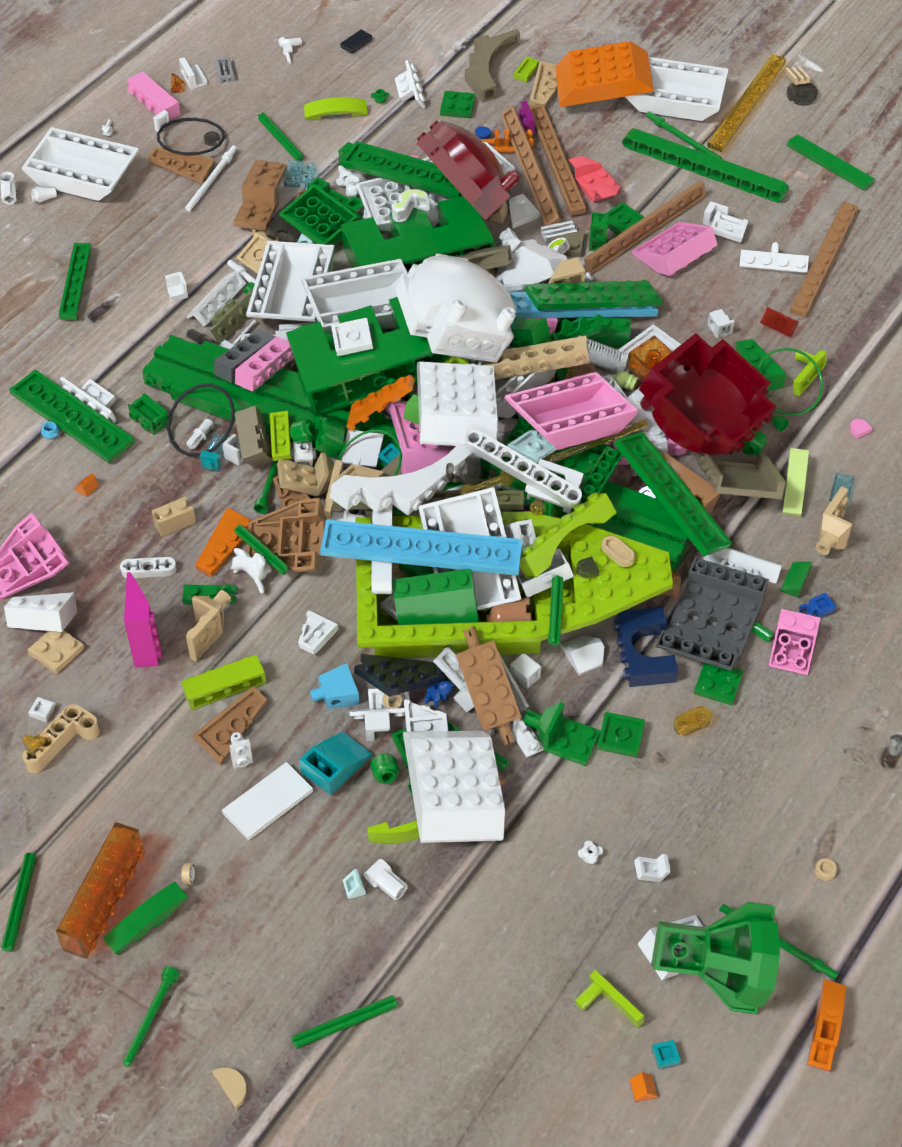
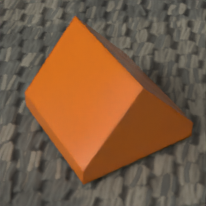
[74,473,99,497]
[629,1072,658,1102]

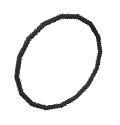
[157,117,225,155]
[167,383,235,457]

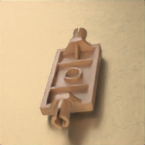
[456,626,522,746]

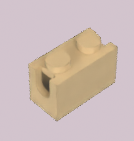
[151,496,196,537]

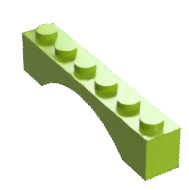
[519,493,617,578]

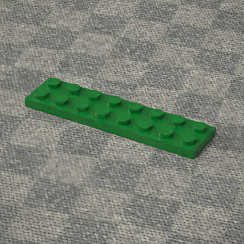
[341,141,462,198]
[524,280,663,310]
[9,369,135,464]
[614,432,732,557]

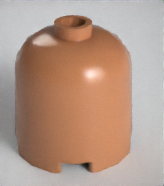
[486,597,531,622]

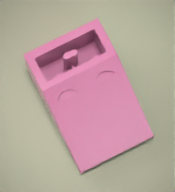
[769,609,820,675]

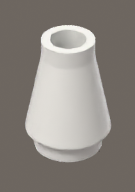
[31,187,57,203]

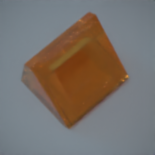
[170,73,184,93]

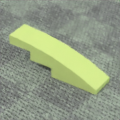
[782,448,809,516]

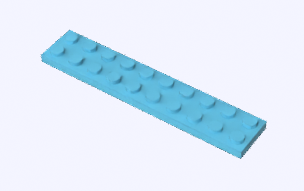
[508,291,659,318]
[320,519,522,575]

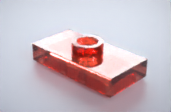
[760,307,799,337]

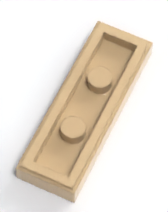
[323,460,343,519]

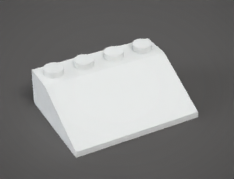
[356,177,410,232]

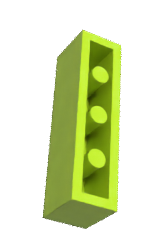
[181,655,266,711]

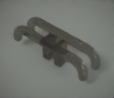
[446,456,497,486]

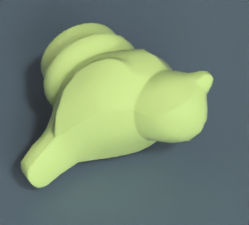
[611,369,639,391]

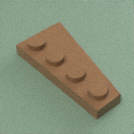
[193,686,267,765]

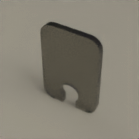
[266,208,301,243]

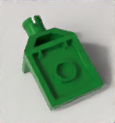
[523,702,601,767]

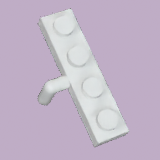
[739,242,809,274]

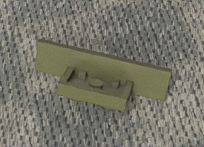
[210,289,253,344]

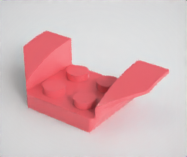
[569,156,621,203]

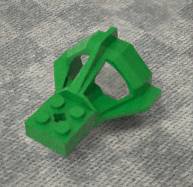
[651,902,780,1014]

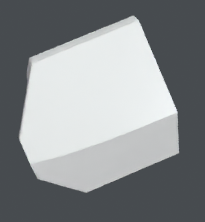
[560,635,604,675]

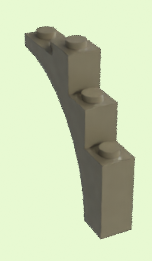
[465,29,520,103]
[454,245,513,270]

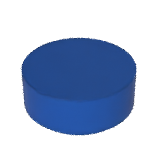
[475,126,491,139]

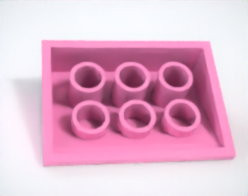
[632,222,717,276]

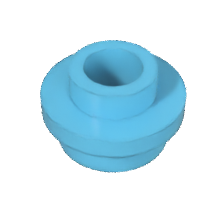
[41,422,59,439]

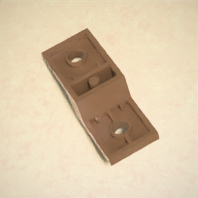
[234,160,287,231]

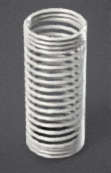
[578,335,629,374]

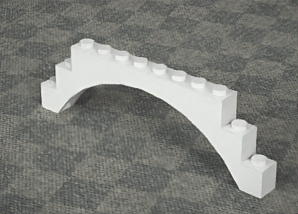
[330,403,505,515]

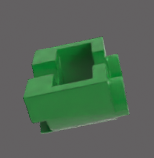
[316,416,346,456]

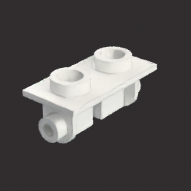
[510,717,544,758]
[229,732,253,769]

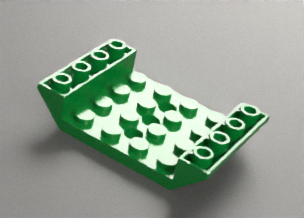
[490,416,623,510]

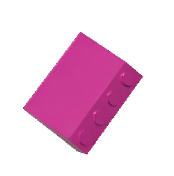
[124,572,162,667]

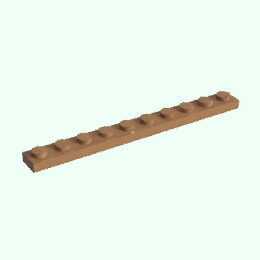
[529,104,586,216]
[500,105,562,226]
[584,181,706,274]
[789,202,858,318]

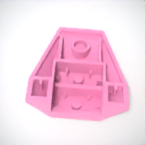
[0,513,69,600]

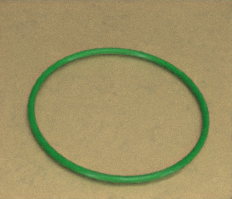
[758,348,823,416]
[338,429,402,476]

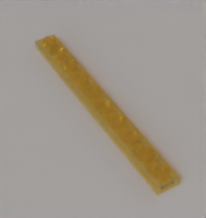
[707,54,786,152]

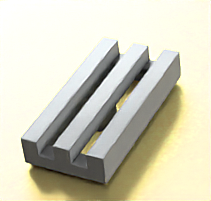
[215,57,235,83]

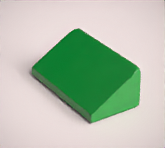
[780,561,812,598]

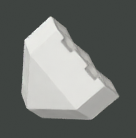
[495,239,568,292]

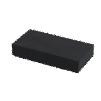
[340,29,372,54]

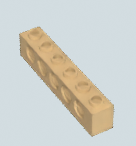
[481,336,590,380]

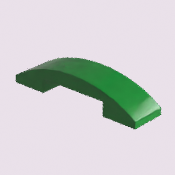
[307,177,364,214]

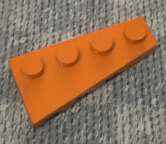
[346,374,415,431]
[195,507,252,577]

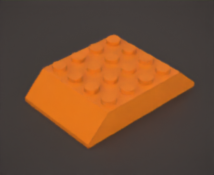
[555,41,654,107]

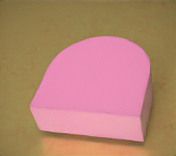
[850,419,872,439]

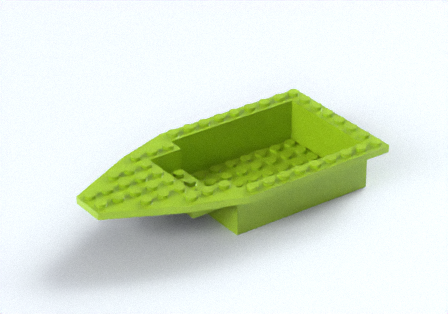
[355,511,673,658]

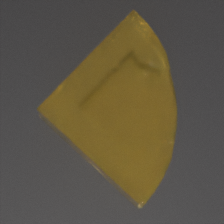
[22,734,46,754]

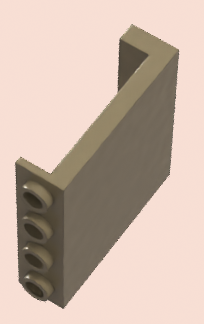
[697,452,786,499]

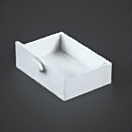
[516,548,574,598]

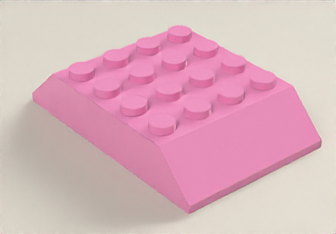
[504,372,639,450]

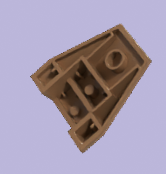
[246,498,326,572]

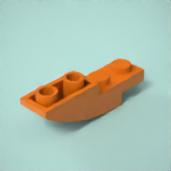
[806,979,846,1072]

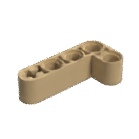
[22,704,100,774]

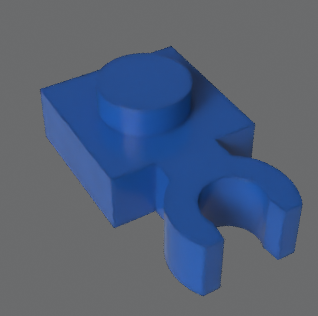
[799,593,836,617]
[425,681,454,708]

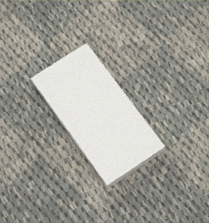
[222,762,313,841]

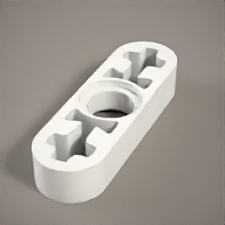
[120,557,177,578]

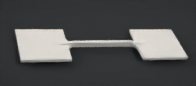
[326,430,384,522]

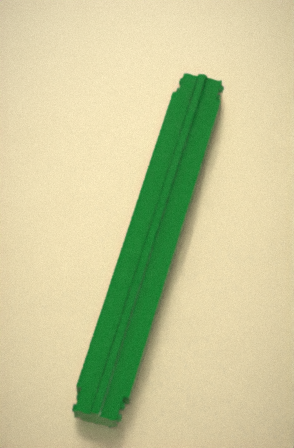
[142,335,692,574]

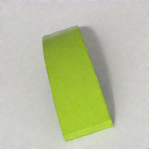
[304,97,368,120]
[367,821,420,844]

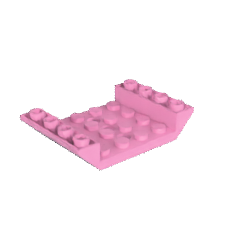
[384,401,477,480]

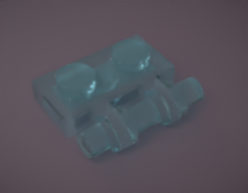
[284,160,316,189]

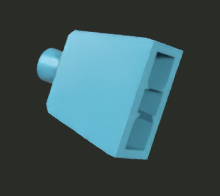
[309,664,359,709]

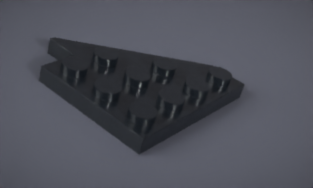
[354,654,449,697]

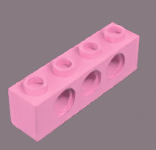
[235,336,293,392]

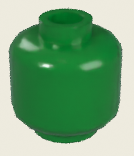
[290,419,318,444]
[742,430,767,456]
[370,753,399,784]

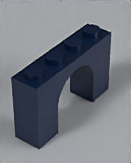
[613,607,678,687]

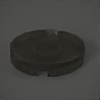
[786,83,818,106]

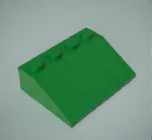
[278,184,359,245]
[392,569,479,625]

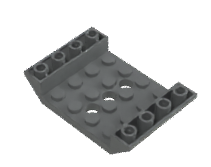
[655,557,769,671]

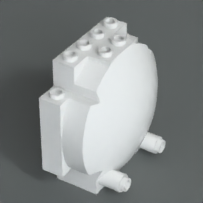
[395,253,515,363]

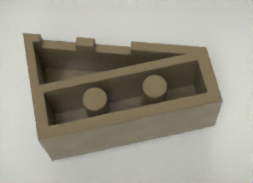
[234,406,273,468]

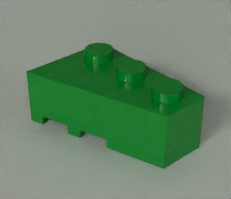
[509,317,552,348]
[578,317,631,351]
[735,339,786,391]

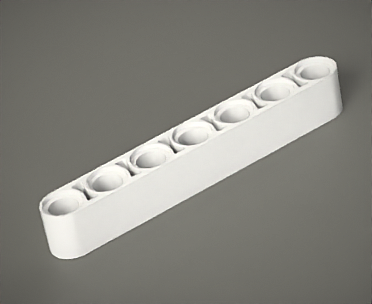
[465,429,582,509]
[371,504,392,594]

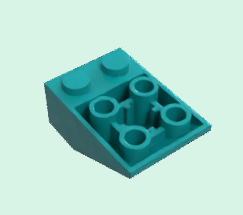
[299,731,373,796]

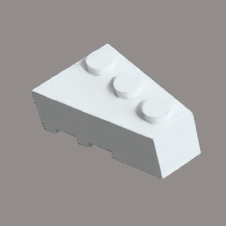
[4,592,77,632]

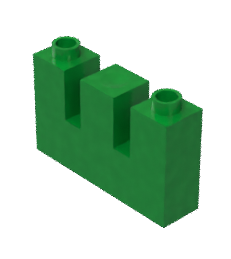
[341,196,495,273]
[286,297,450,416]

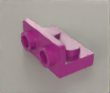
[518,101,535,136]

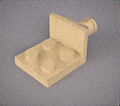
[277,452,334,497]
[815,486,852,555]
[186,590,231,662]

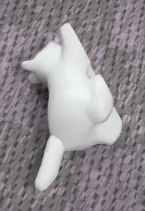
[336,165,367,197]
[230,548,271,594]

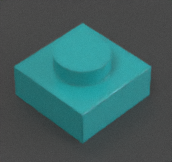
[378,443,399,465]
[200,450,221,472]
[651,1040,681,1069]

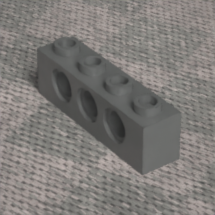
[214,329,276,383]

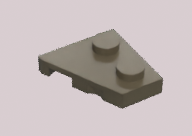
[548,230,585,257]

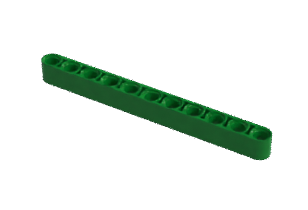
[622,128,789,202]

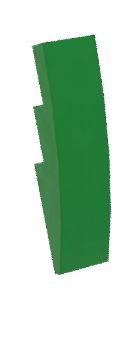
[554,314,604,340]
[103,881,188,955]

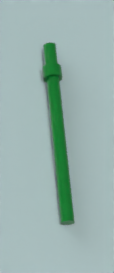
[646,111,722,159]
[719,903,839,980]

